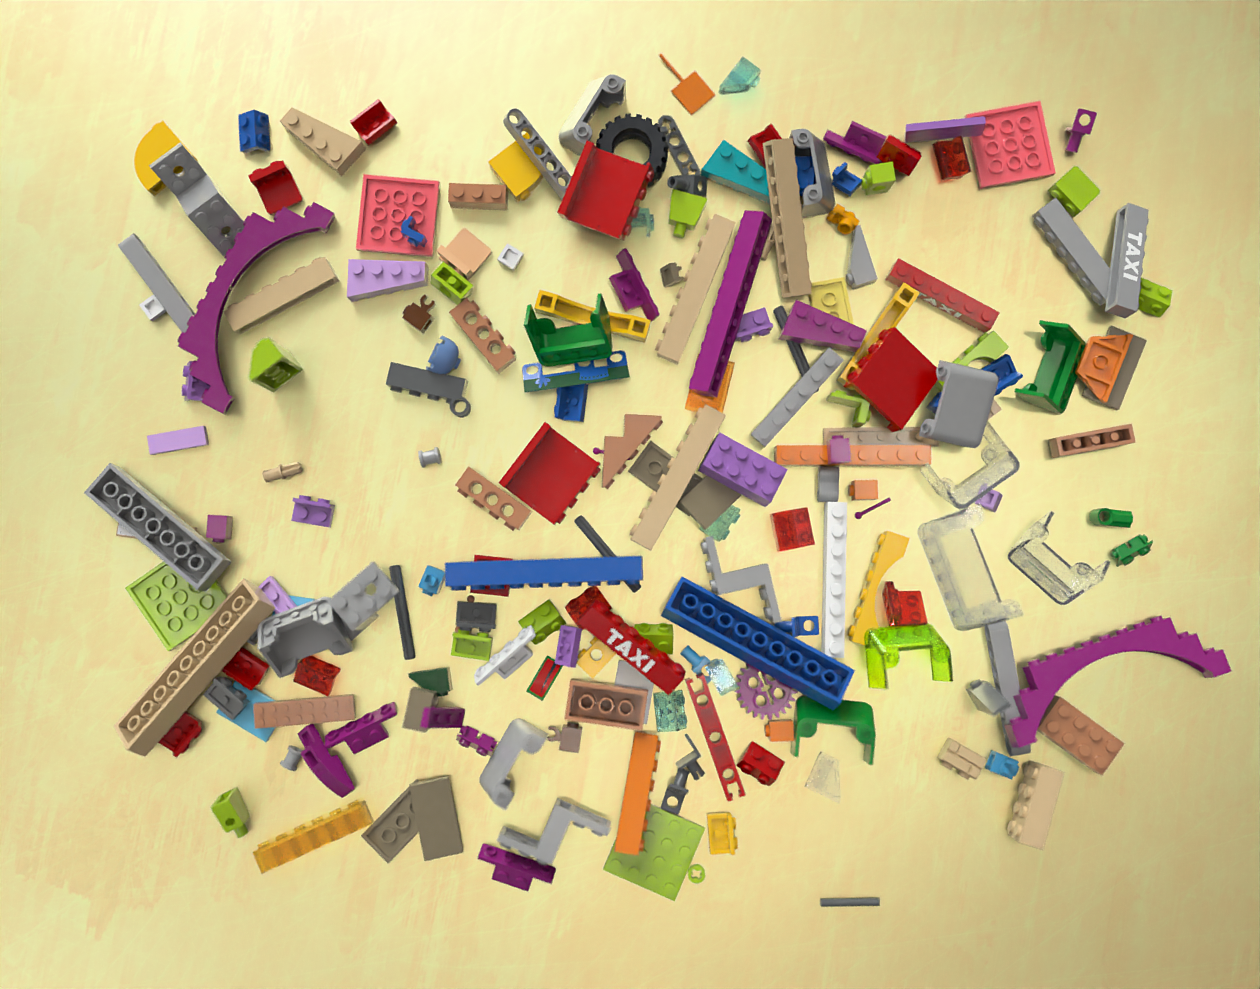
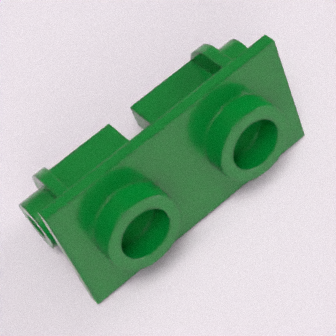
[1110,534,1153,567]

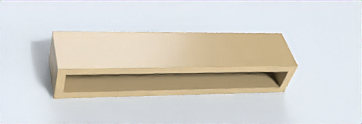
[223,257,339,335]

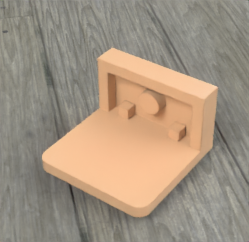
[436,228,491,280]

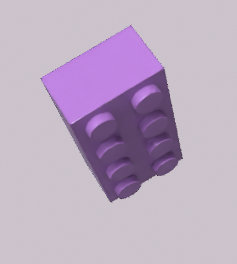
[698,433,788,507]

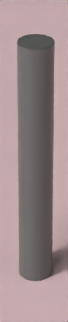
[820,898,880,907]

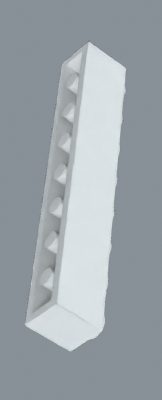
[821,502,847,658]

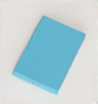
[216,680,276,742]

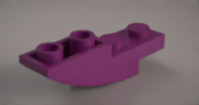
[297,724,355,798]

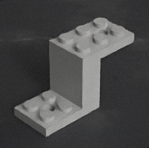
[149,142,245,256]
[701,536,782,623]
[327,561,400,655]
[497,798,611,865]

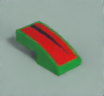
[526,656,563,701]

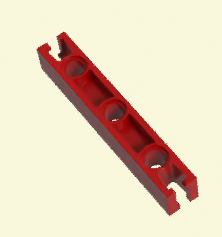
[685,673,746,802]

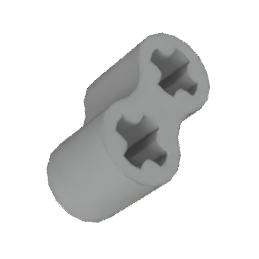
[817,466,840,502]

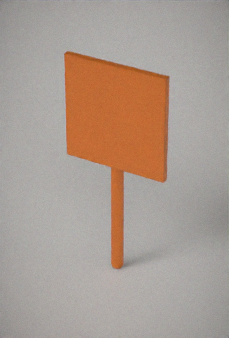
[659,54,715,115]

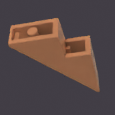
[602,414,663,489]

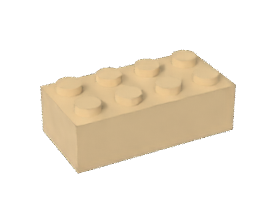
[1007,760,1064,850]

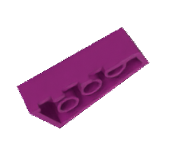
[778,300,867,352]

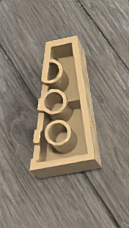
[280,107,366,177]

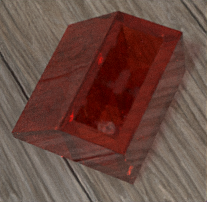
[770,507,815,552]

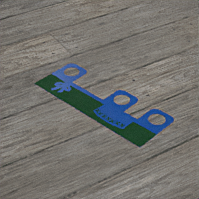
[522,350,630,393]

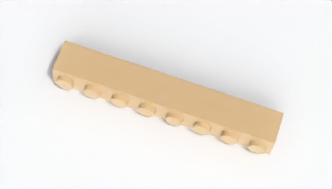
[763,138,812,298]
[655,214,736,365]
[630,404,726,551]

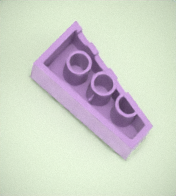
[347,259,429,302]

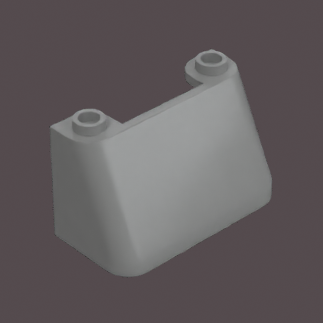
[558,74,626,156]
[789,129,835,218]
[919,360,998,448]
[258,597,353,678]
[479,718,548,810]

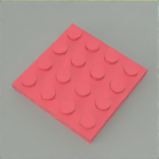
[965,101,1056,189]
[356,174,440,257]

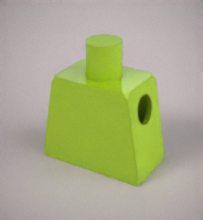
[668,189,707,238]
[210,787,250,838]

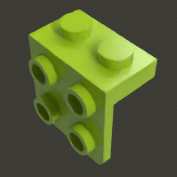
[1047,166,1100,218]
[827,390,871,427]

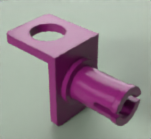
[1065,108,1097,153]

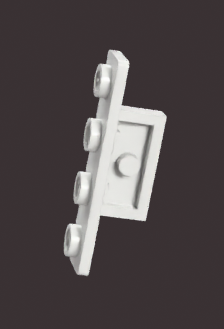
[474,625,536,686]

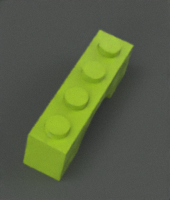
[934,330,1009,392]

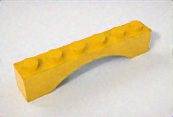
[837,283,920,390]
[534,290,651,343]
[848,531,910,648]

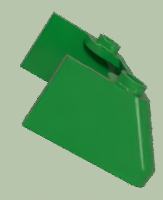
[524,293,613,367]
[1014,320,1086,413]
[790,695,876,765]

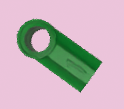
[1089,508,1133,528]

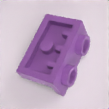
[735,307,773,342]
[181,361,210,401]
[291,495,335,528]
[555,625,582,668]

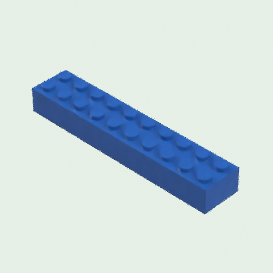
[445,556,644,591]
[661,577,855,710]

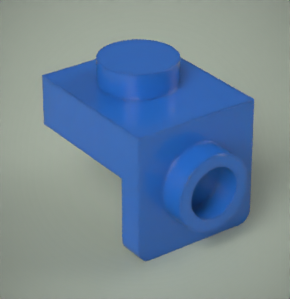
[832,162,862,196]
[401,216,427,247]

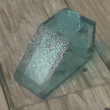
[719,57,761,95]
[705,658,738,696]

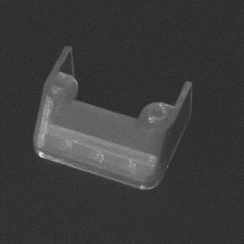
[920,420,1020,509]
[1008,511,1110,605]

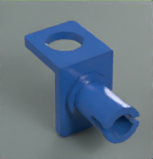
[774,616,819,637]

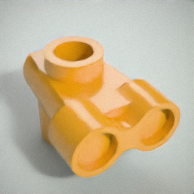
[826,204,860,234]

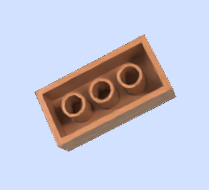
[564,679,648,731]
[1037,695,1125,775]

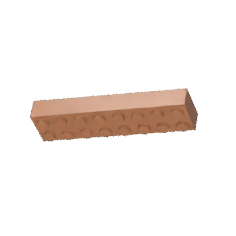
[253,694,356,729]

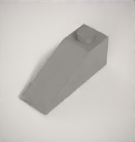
[846,225,878,290]

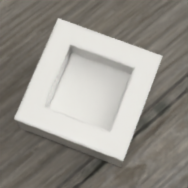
[497,243,524,271]
[139,294,166,321]

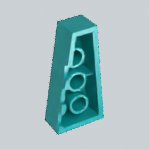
[700,139,770,204]

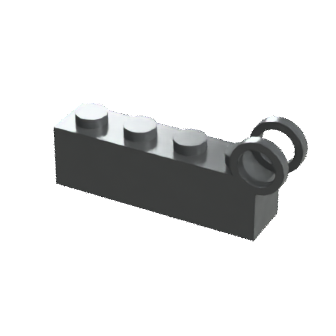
[386,362,471,418]

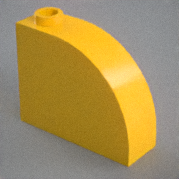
[134,120,198,196]
[488,132,547,202]

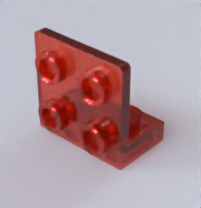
[882,581,927,627]

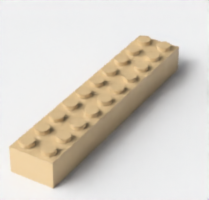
[114,578,275,757]

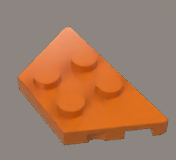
[1075,334,1133,403]

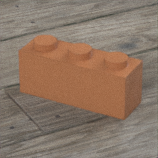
[448,183,508,210]

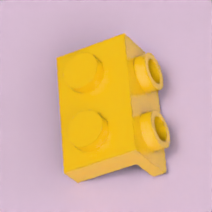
[707,812,738,855]

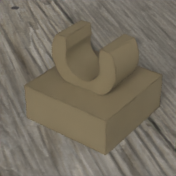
[660,262,684,287]

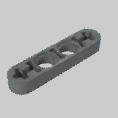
[658,115,700,176]

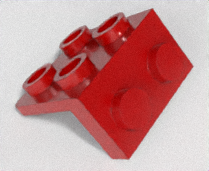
[248,160,303,215]

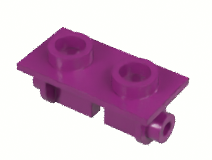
[456,726,497,756]

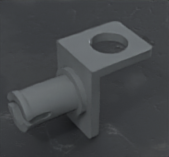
[667,174,707,196]
[676,734,705,780]
[661,769,690,815]

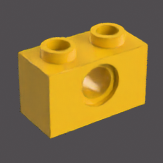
[576,637,616,679]

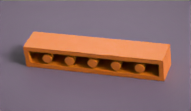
[614,732,661,856]

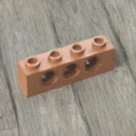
[449,298,516,374]
[1049,424,1136,458]
[455,466,532,531]

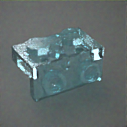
[631,206,654,237]
[699,505,741,542]
[653,690,687,732]

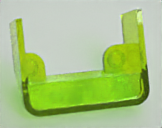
[864,623,953,689]

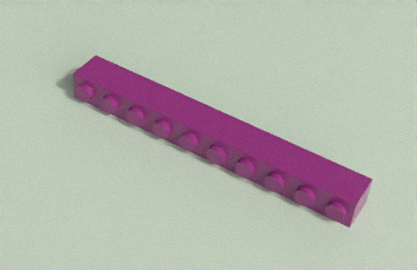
[689,210,772,398]

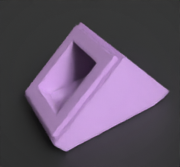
[975,486,1003,512]

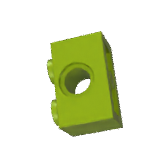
[861,162,896,195]
[430,261,473,305]

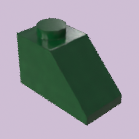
[408,667,453,697]

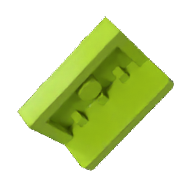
[1138,278,1172,317]
[518,599,566,645]
[635,623,673,654]
[451,629,493,661]

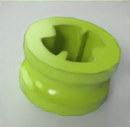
[688,864,705,884]

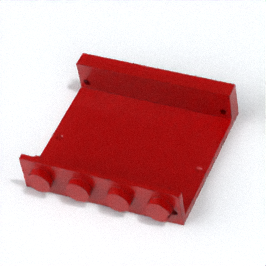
[557,141,654,241]
[499,422,601,525]

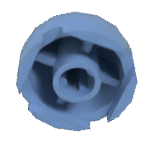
[426,335,461,374]

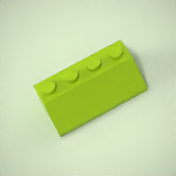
[249,337,303,392]

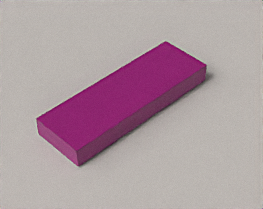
[420,707,465,728]

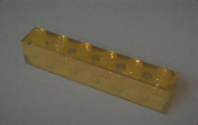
[252,799,374,874]

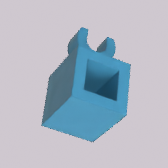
[418,565,445,596]
[985,750,1019,780]

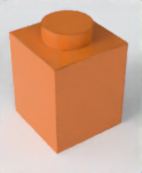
[848,480,878,501]
[765,719,794,742]

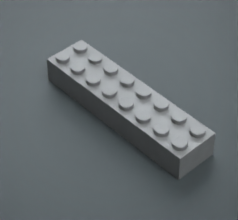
[84,463,231,592]

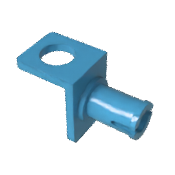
[680,645,720,683]

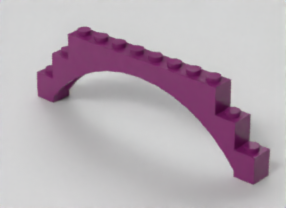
[177,202,335,415]
[1004,615,1232,748]

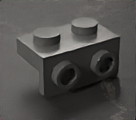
[455,601,497,632]
[203,676,250,720]

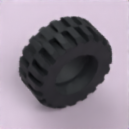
[596,113,668,188]

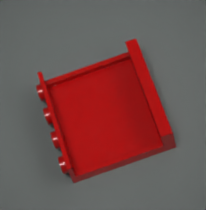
[843,327,938,432]

